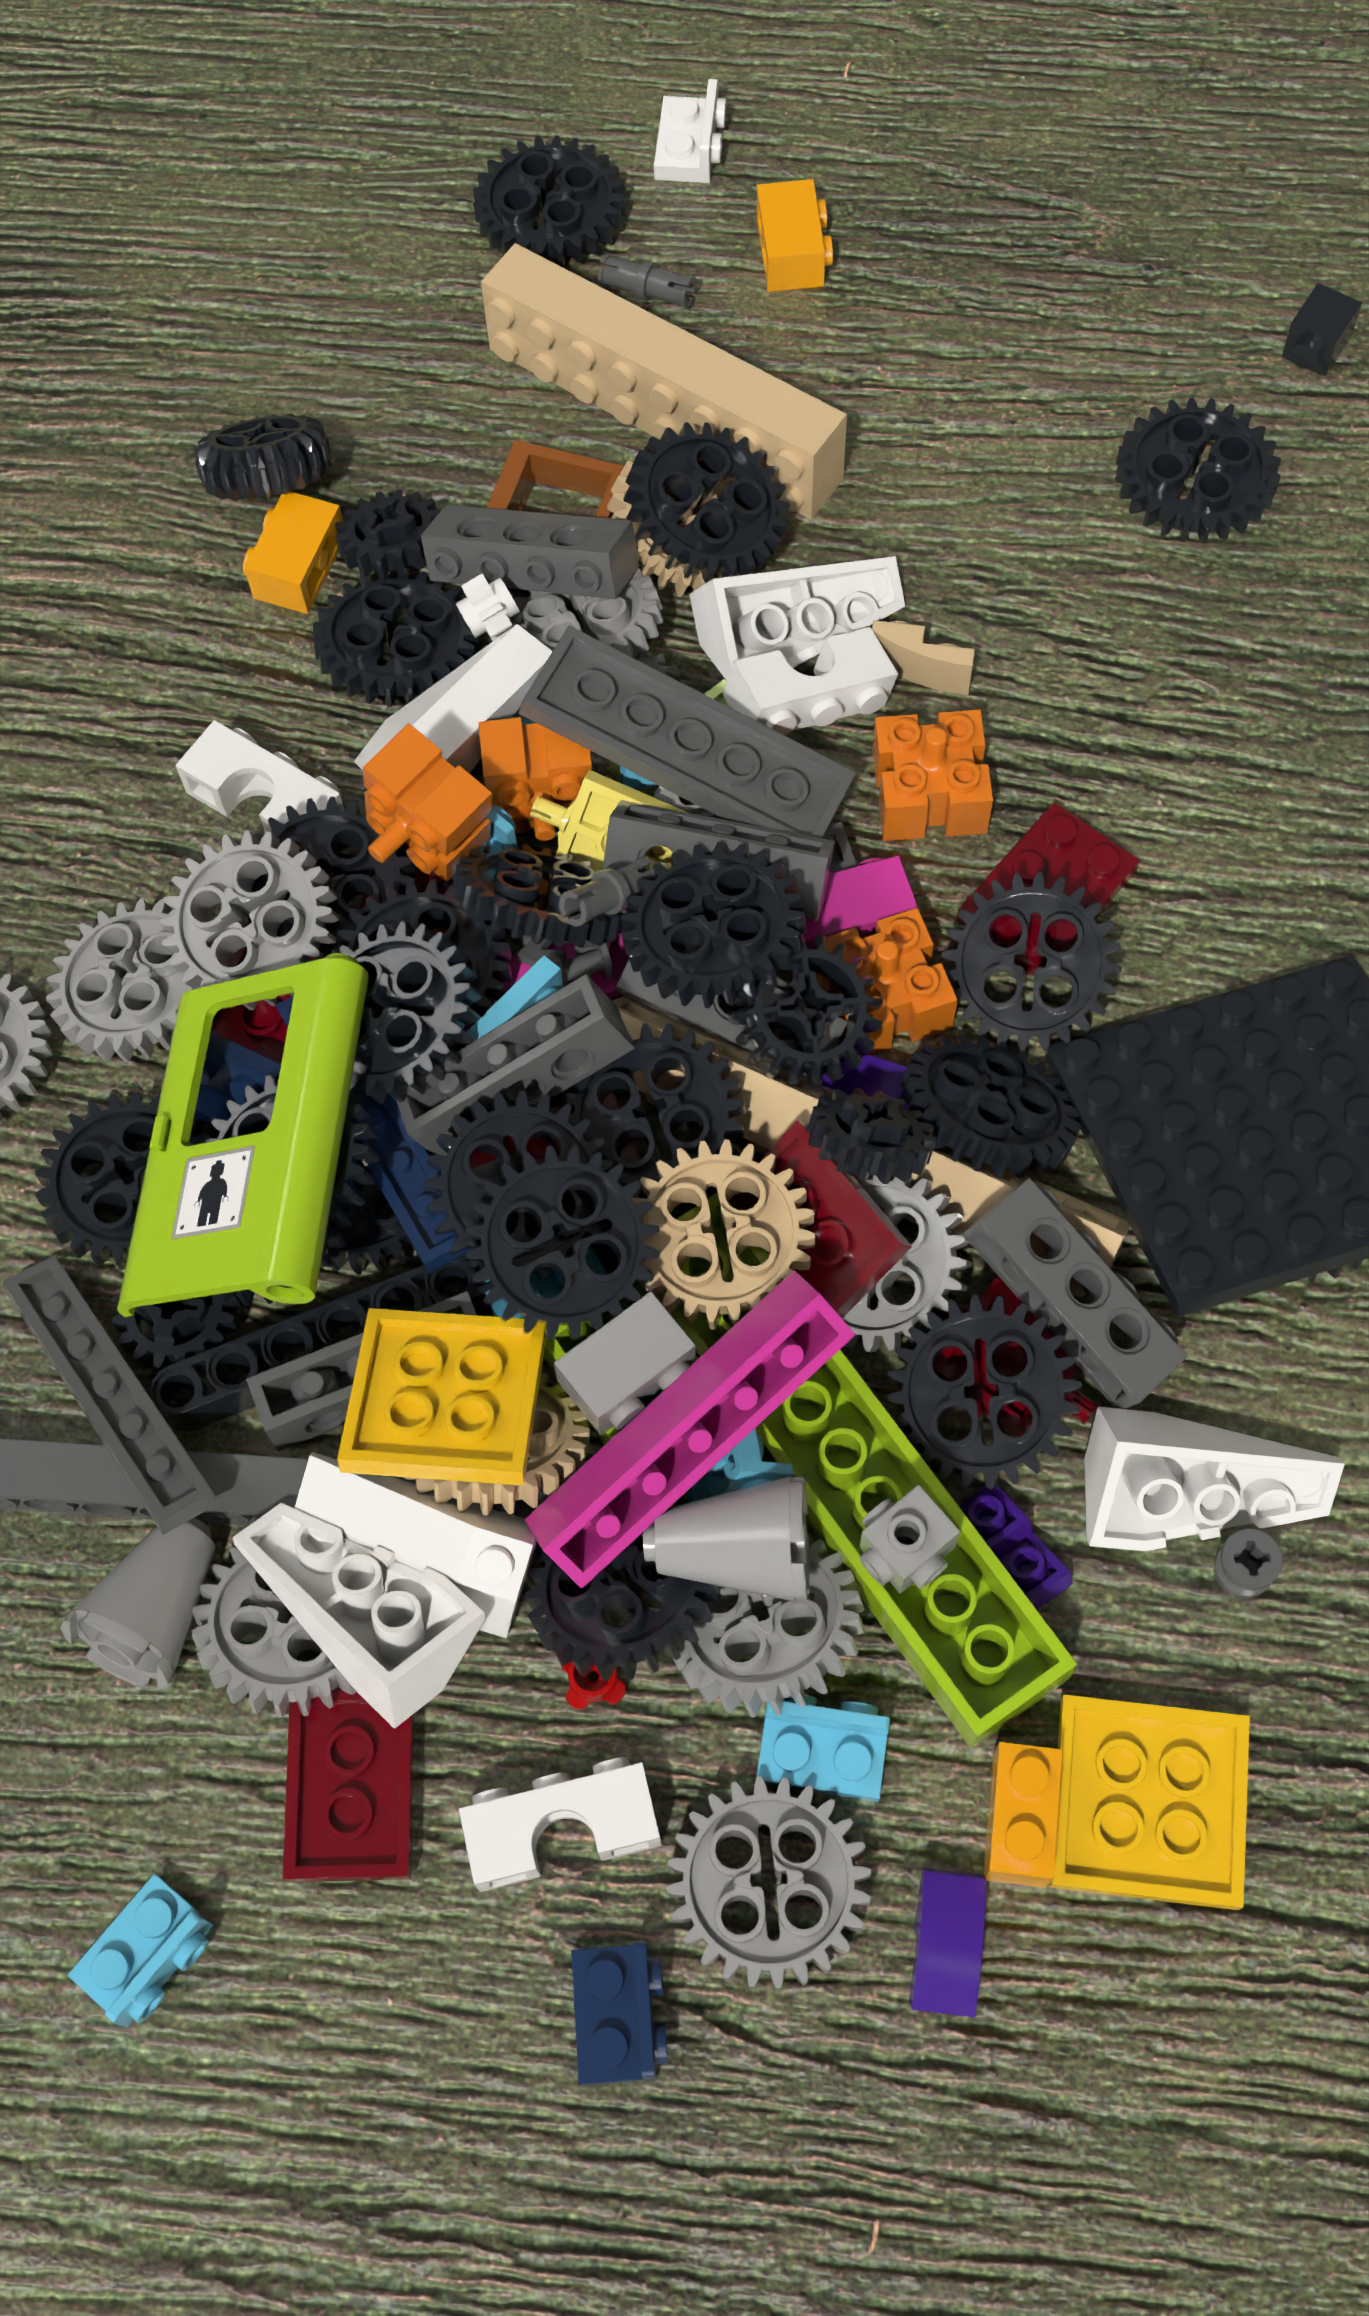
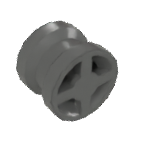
[1214,1528,1283,1599]

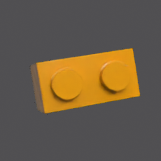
[757,179,833,292]
[243,491,343,615]
[983,1742,1063,1888]

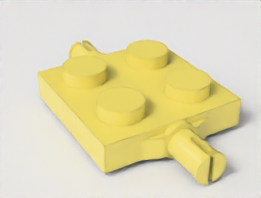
[530,770,689,870]

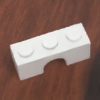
[723,627,898,736]
[176,720,345,833]
[459,1757,662,1892]

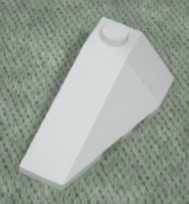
[689,556,905,681]
[354,624,552,773]
[1084,1406,1345,1551]
[295,1452,537,1638]
[233,1503,485,1729]

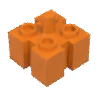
[872,709,993,841]
[478,717,592,841]
[363,723,492,882]
[814,908,958,1056]

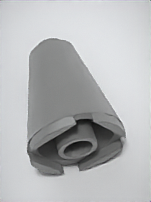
[643,1476,810,1602]
[60,1518,216,1690]

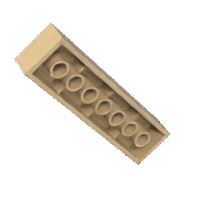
[481,243,847,520]

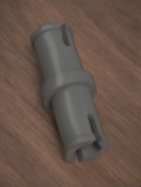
[597,253,697,308]
[559,858,656,927]

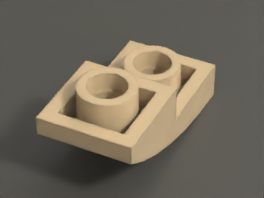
[872,620,975,695]

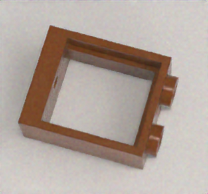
[486,440,624,519]

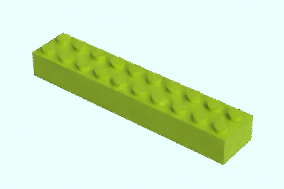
[645,1192,1078,1750]

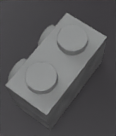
[554,1291,696,1435]

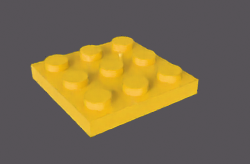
[337,1308,546,1486]
[1049,1694,1250,1910]

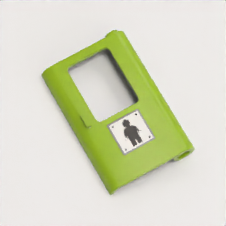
[117,953,369,1317]

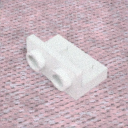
[654,79,727,183]

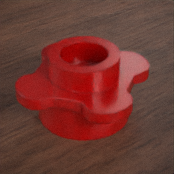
[561,1661,626,1710]

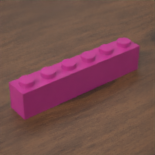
[525,1270,856,1588]

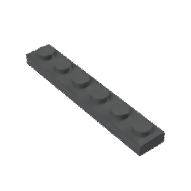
[3,1255,217,1535]

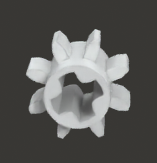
[456,573,520,641]

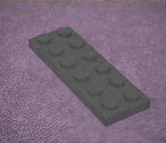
[519,625,856,839]

